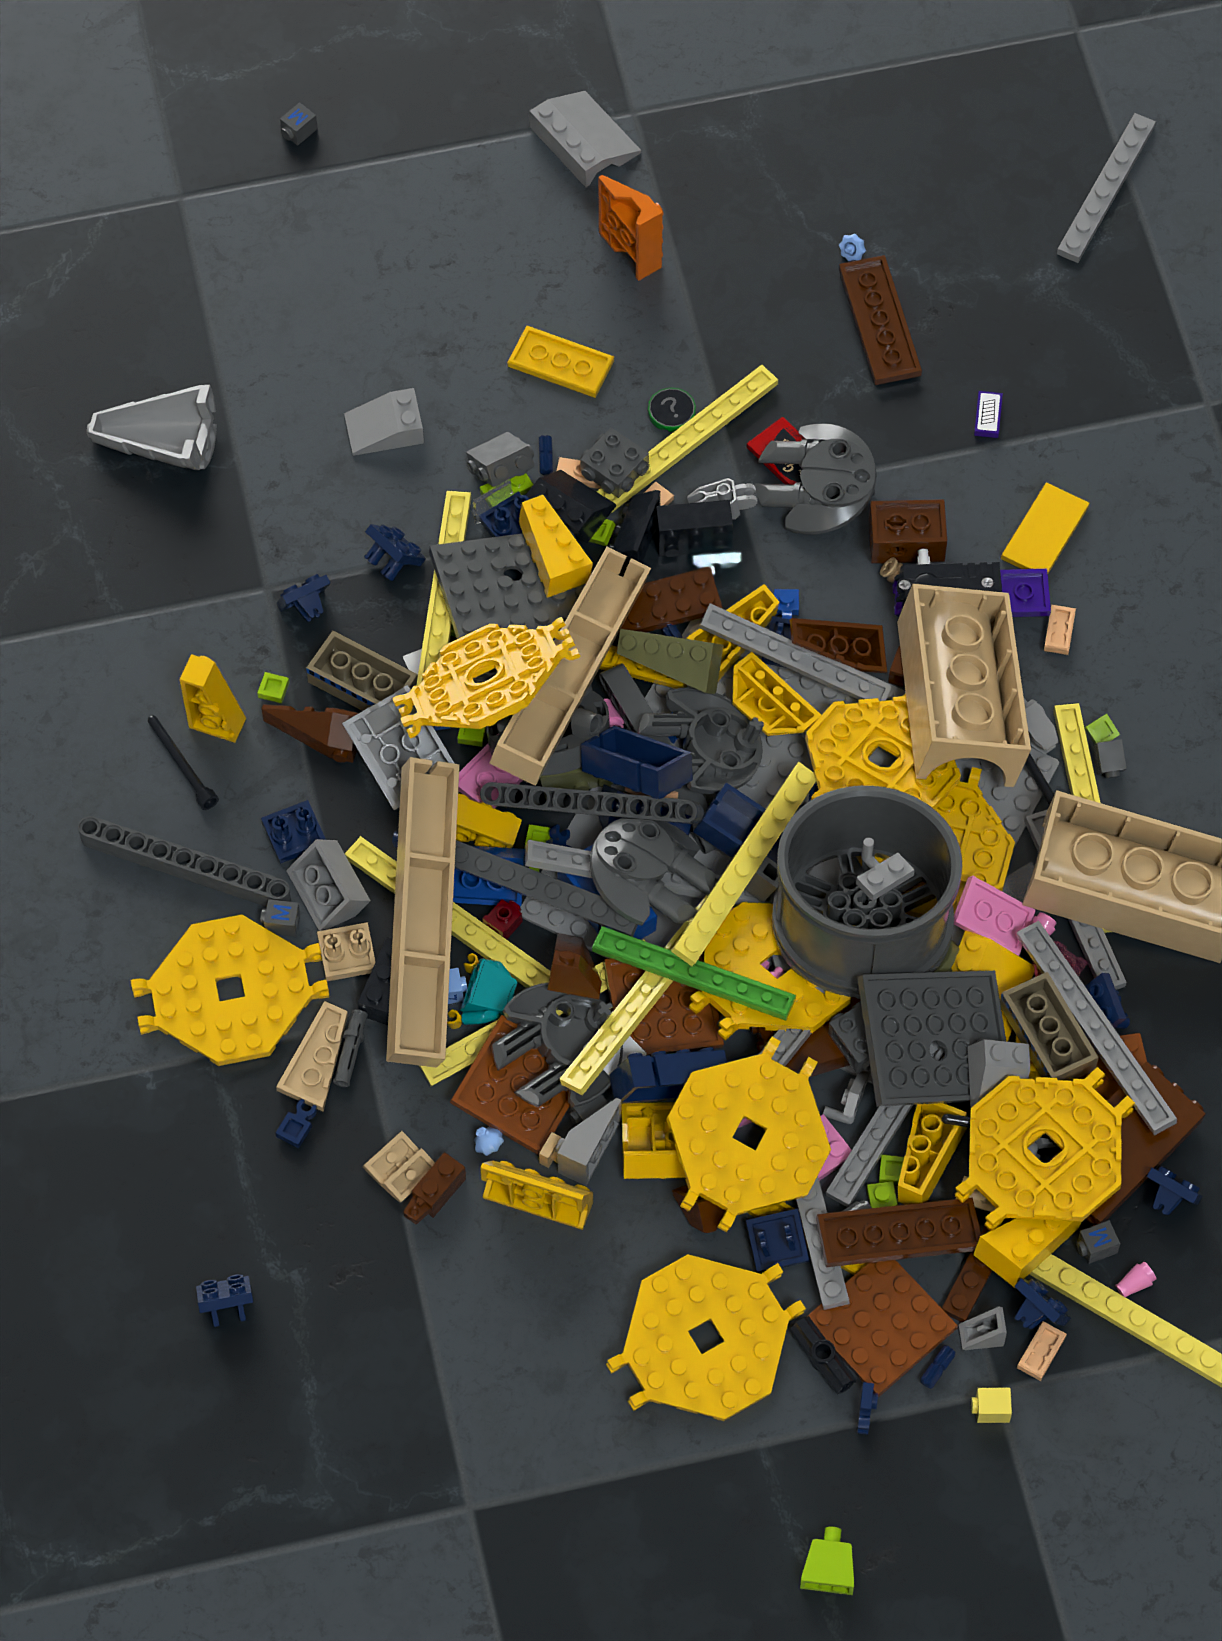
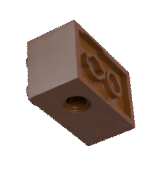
[869,499,947,564]

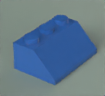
[453,846,525,907]

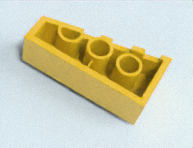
[519,495,593,598]
[686,584,780,682]
[180,654,246,743]
[456,793,522,848]
[898,1103,967,1205]
[974,1218,1082,1288]

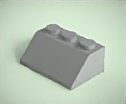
[286,839,370,931]

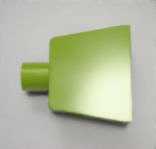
[800,1527,854,1595]

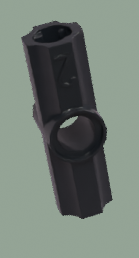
[790,1316,856,1395]

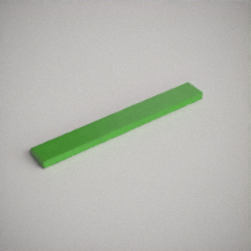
[592,926,796,1021]

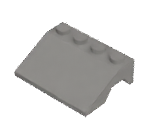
[529,91,641,187]
[342,685,455,810]

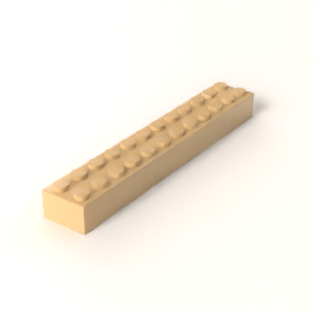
[489,547,651,786]
[386,757,460,1068]

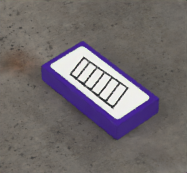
[974,391,1003,438]

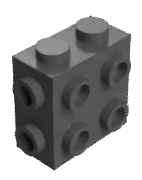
[580,428,650,498]
[466,432,535,487]
[828,1001,871,1074]

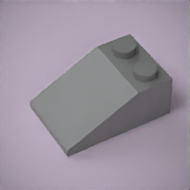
[344,388,424,456]
[968,1039,1030,1107]
[555,1098,621,1186]

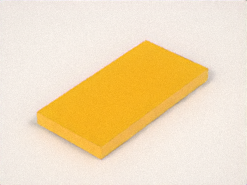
[508,326,614,398]
[1001,482,1089,574]

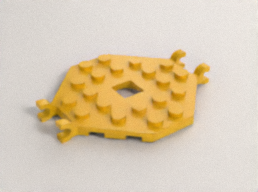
[392,617,581,739]
[805,693,961,810]
[856,767,1015,918]
[689,902,855,1040]
[131,915,330,1066]
[666,1037,831,1232]
[955,1067,1135,1231]
[606,1254,806,1421]

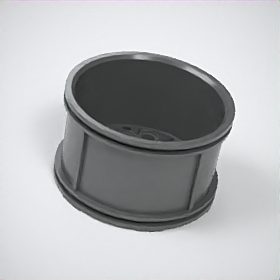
[772,786,962,999]

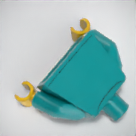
[447,953,517,1029]

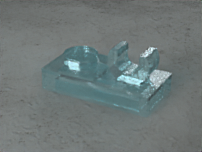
[691,551,742,576]

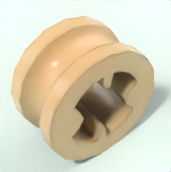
[880,557,903,582]

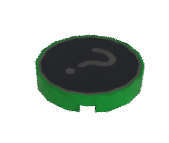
[648,387,696,432]

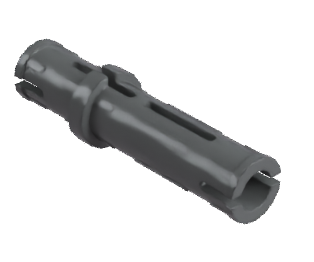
[333,1009,368,1087]

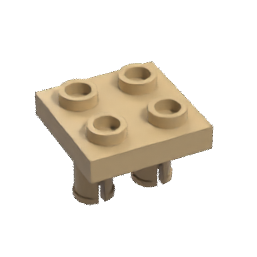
[317,922,376,981]

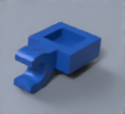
[774,589,799,620]

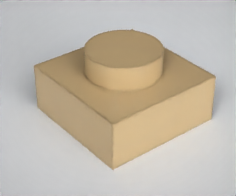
[539,1132,561,1168]

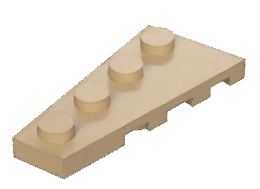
[276,1001,348,1111]

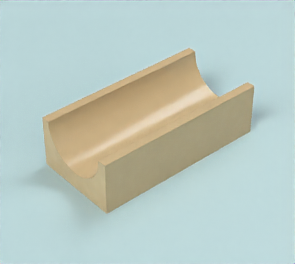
[897,584,1031,787]
[1022,790,1222,963]

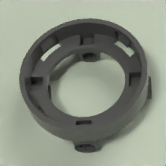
[486,685,611,776]

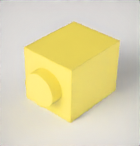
[971,1388,1012,1423]

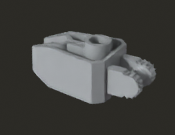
[687,478,757,519]
[1024,698,1058,755]

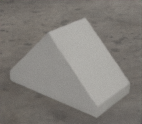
[959,1307,1007,1350]

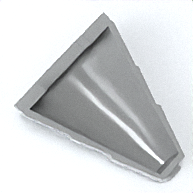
[87,385,217,470]

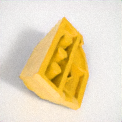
[732,652,821,736]

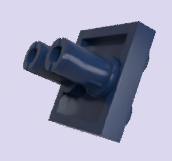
[479,491,529,537]
[364,524,426,581]
[261,800,326,864]
[1085,973,1130,1029]

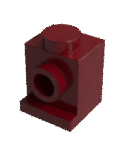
[483,899,523,940]

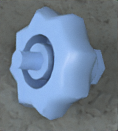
[839,234,866,262]
[474,1126,504,1156]

